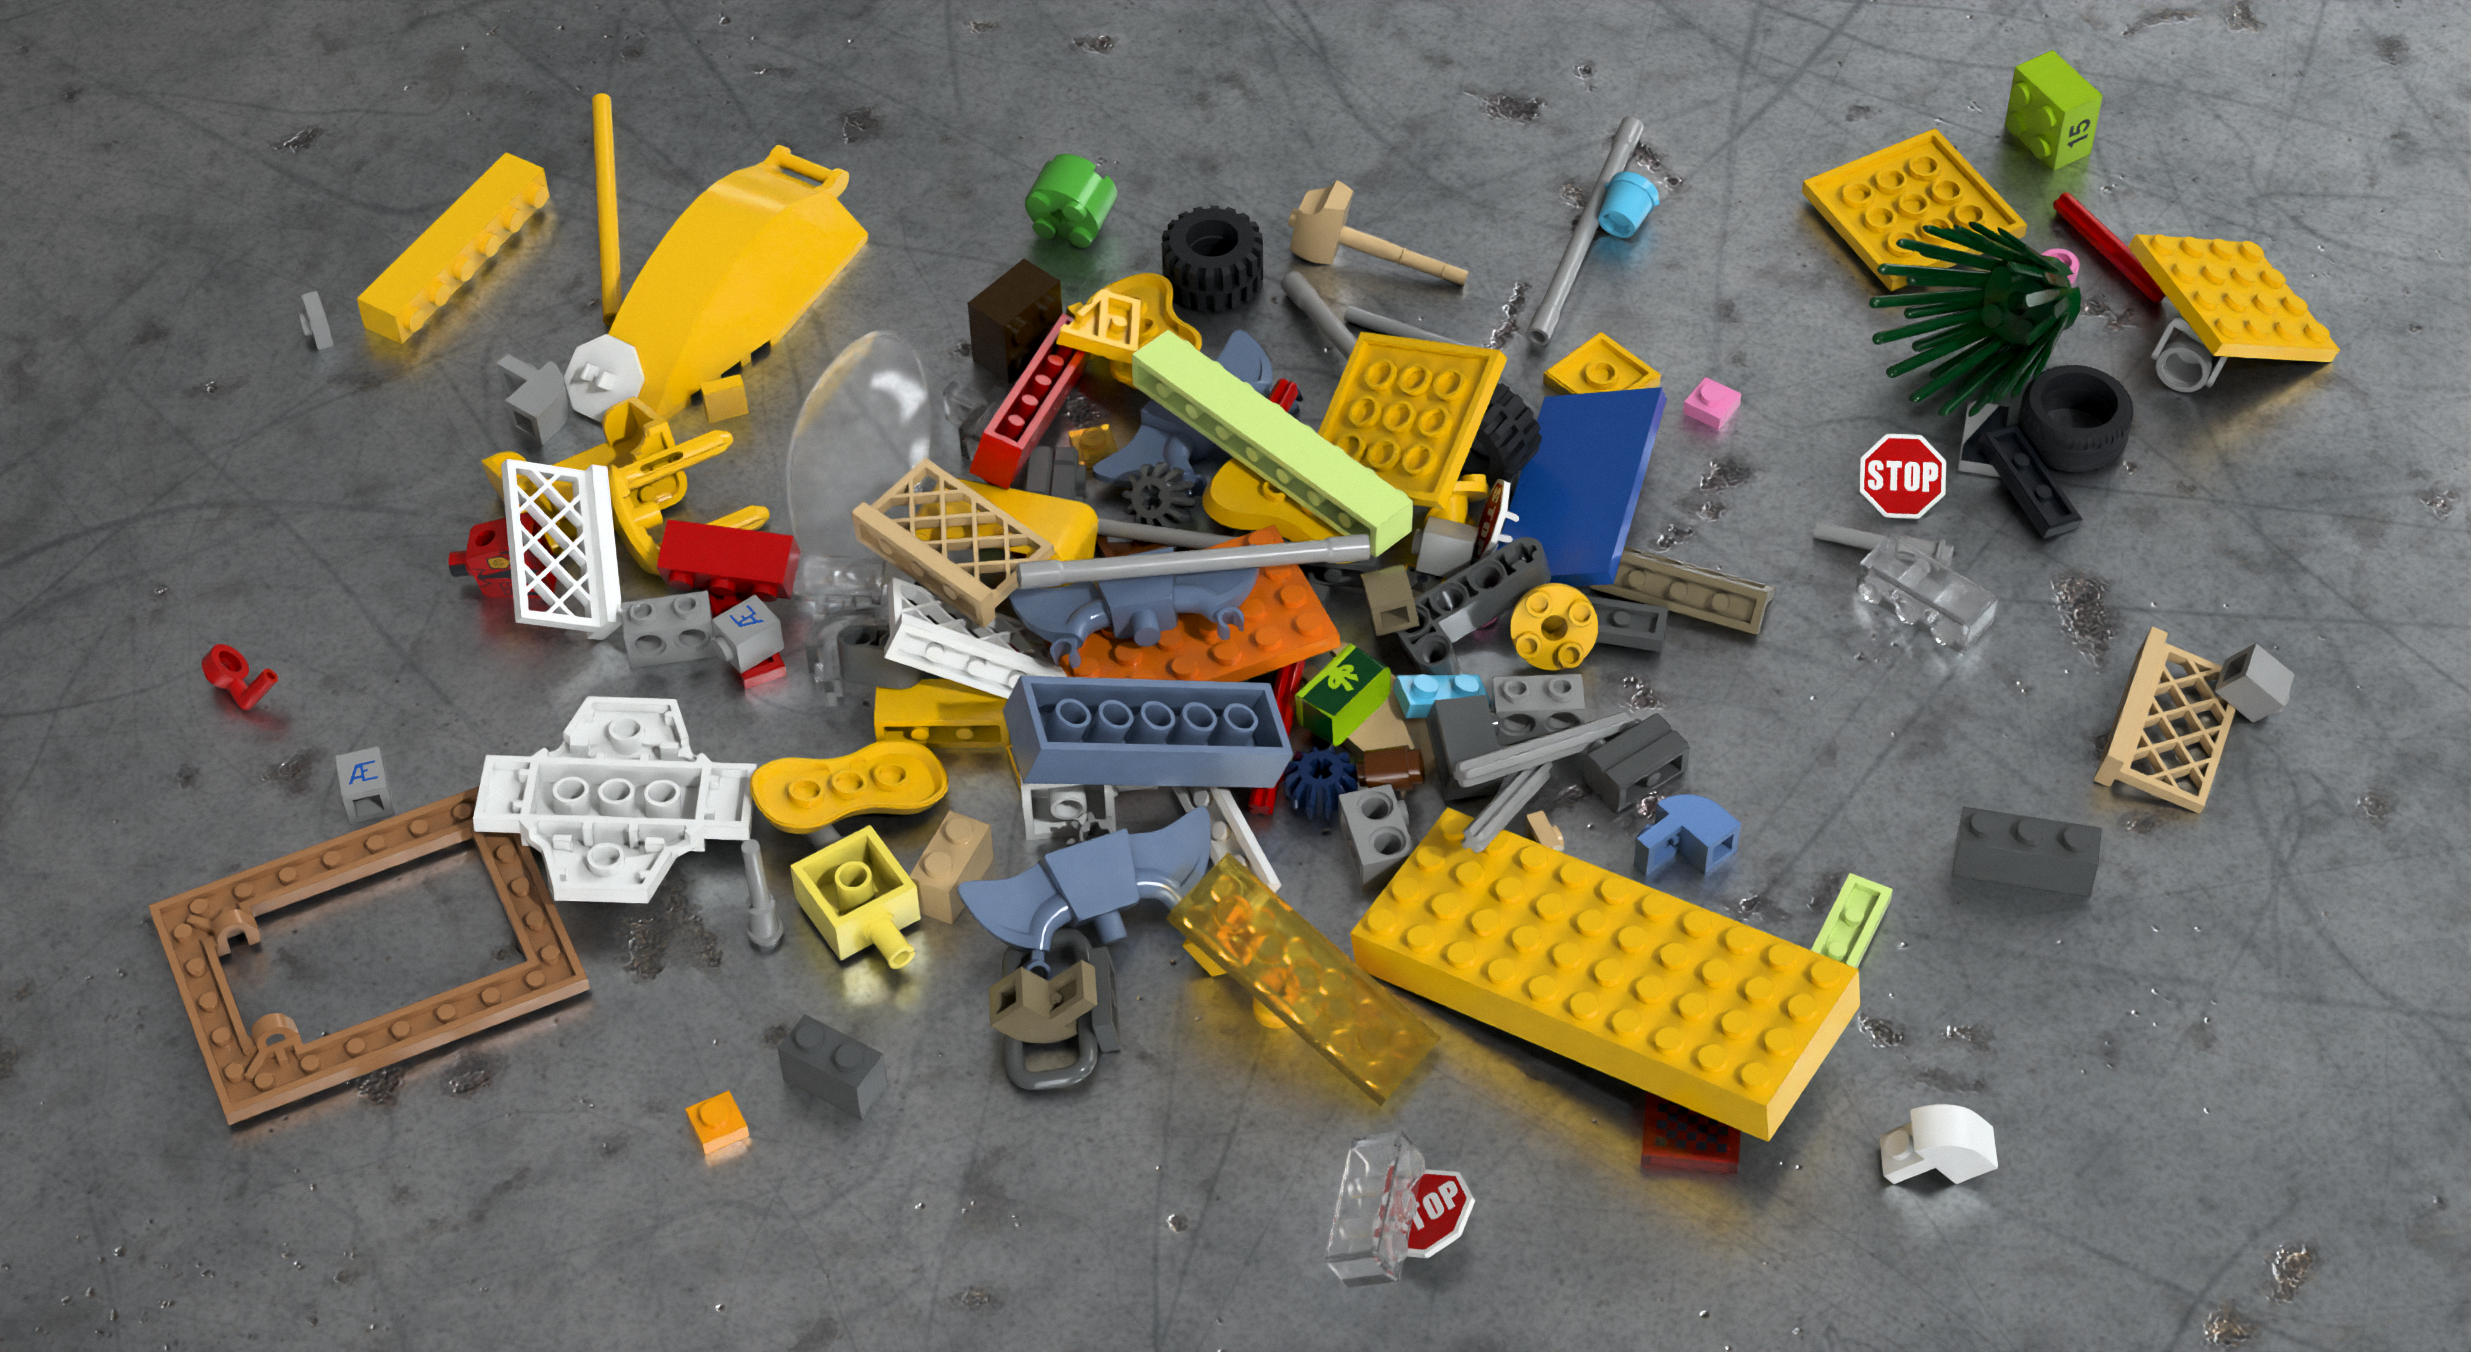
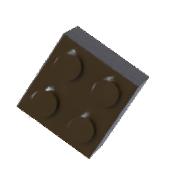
[967,258,1063,384]

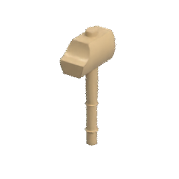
[1288,180,1469,286]

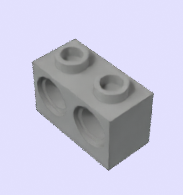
[621,591,718,669]
[1491,674,1586,745]
[1338,784,1419,893]

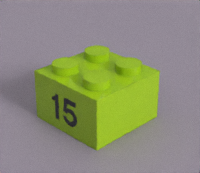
[2005,50,2103,171]

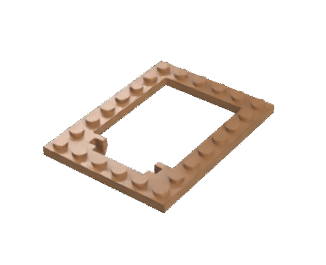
[148,786,590,1125]

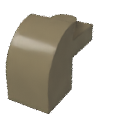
[1360,563,1419,637]
[988,960,1097,1043]

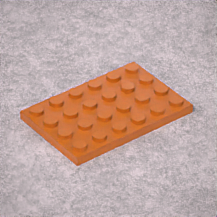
[1041,525,1341,682]

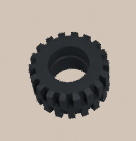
[1161,205,1263,312]
[1459,383,1542,489]

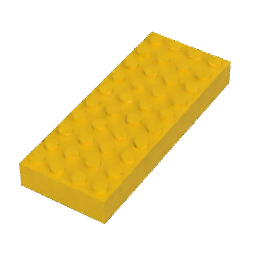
[1350,807,1860,1142]

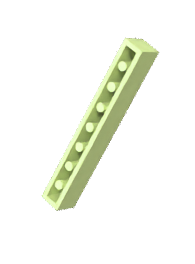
[1132,330,1413,558]

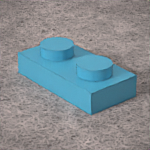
[1393,674,1492,718]

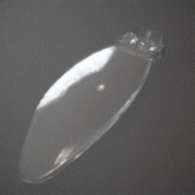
[786,330,933,629]

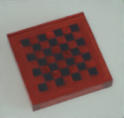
[1641,1091,1741,1174]

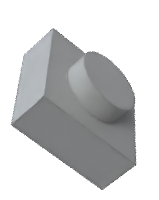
[298,291,334,350]

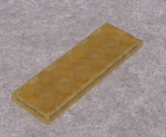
[1166,852,1441,1107]

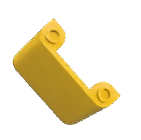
[481,396,688,555]
[907,478,1098,588]

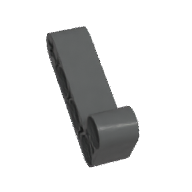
[1396,537,1551,675]
[837,581,958,689]

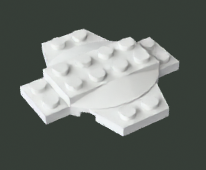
[473,696,757,903]

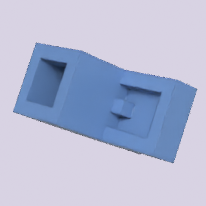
[1634,794,1741,876]

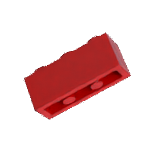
[656,519,801,602]

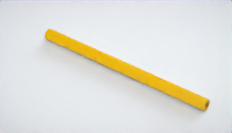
[592,93,622,327]

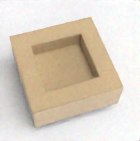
[1524,810,1565,852]

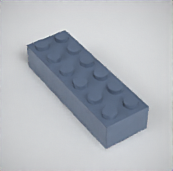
[1002,676,1294,788]

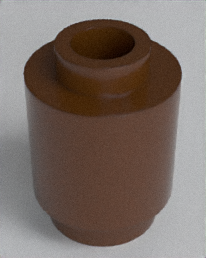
[1357,745,1425,792]

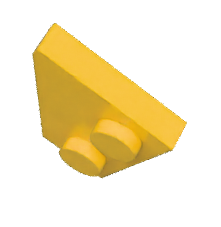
[1056,290,1141,364]

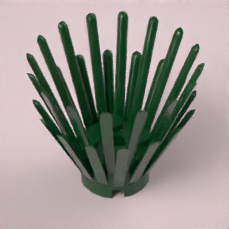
[1869,222,2081,417]

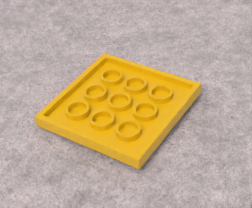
[1802,128,2027,291]
[2128,234,2340,362]
[1317,332,1508,510]

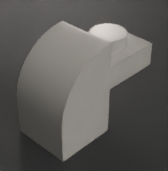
[496,353,569,446]

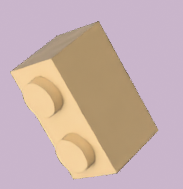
[909,810,994,925]

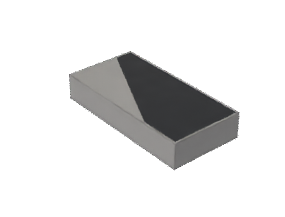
[1958,400,2010,477]

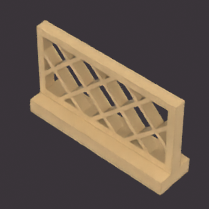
[851,457,1055,628]
[2093,626,2236,814]

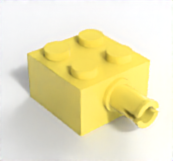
[790,825,921,969]

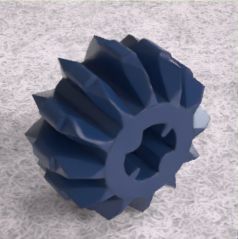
[1283,744,1358,821]

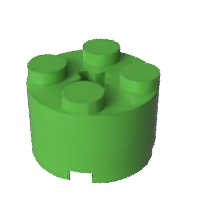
[1025,154,1117,248]

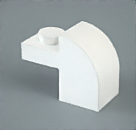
[1879,1104,1998,1184]

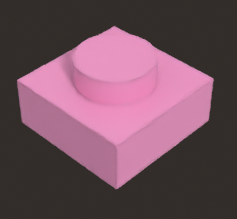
[1683,377,1741,430]

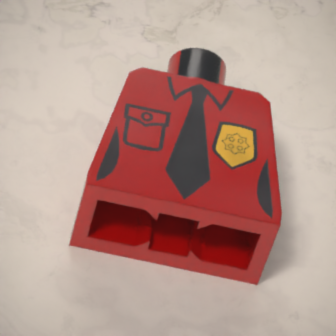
[448,512,557,598]

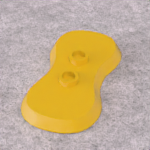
[1085,273,1202,390]
[1202,457,1352,564]
[749,739,949,834]

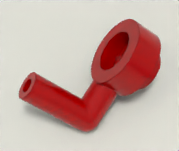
[201,644,278,711]

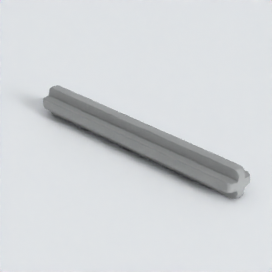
[1453,712,1633,788]
[1461,762,1553,853]

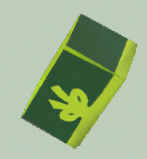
[1295,643,1391,746]

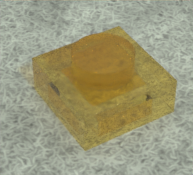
[1068,423,1118,471]

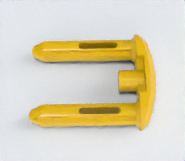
[607,430,770,577]

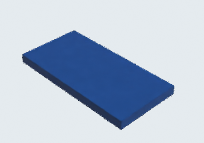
[1491,387,1667,588]

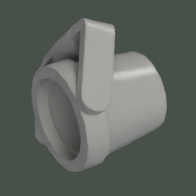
[2150,318,2228,392]

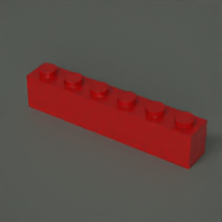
[969,313,1091,490]

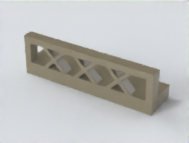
[1590,546,1776,635]

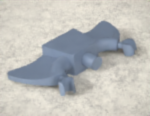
[1092,330,1303,508]
[1009,544,1261,668]
[957,806,1211,981]

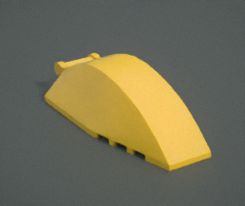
[608,145,868,421]

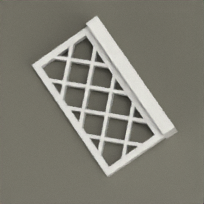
[501,459,623,640]
[884,577,1067,699]

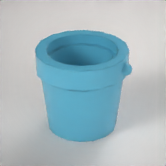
[1598,171,1660,238]

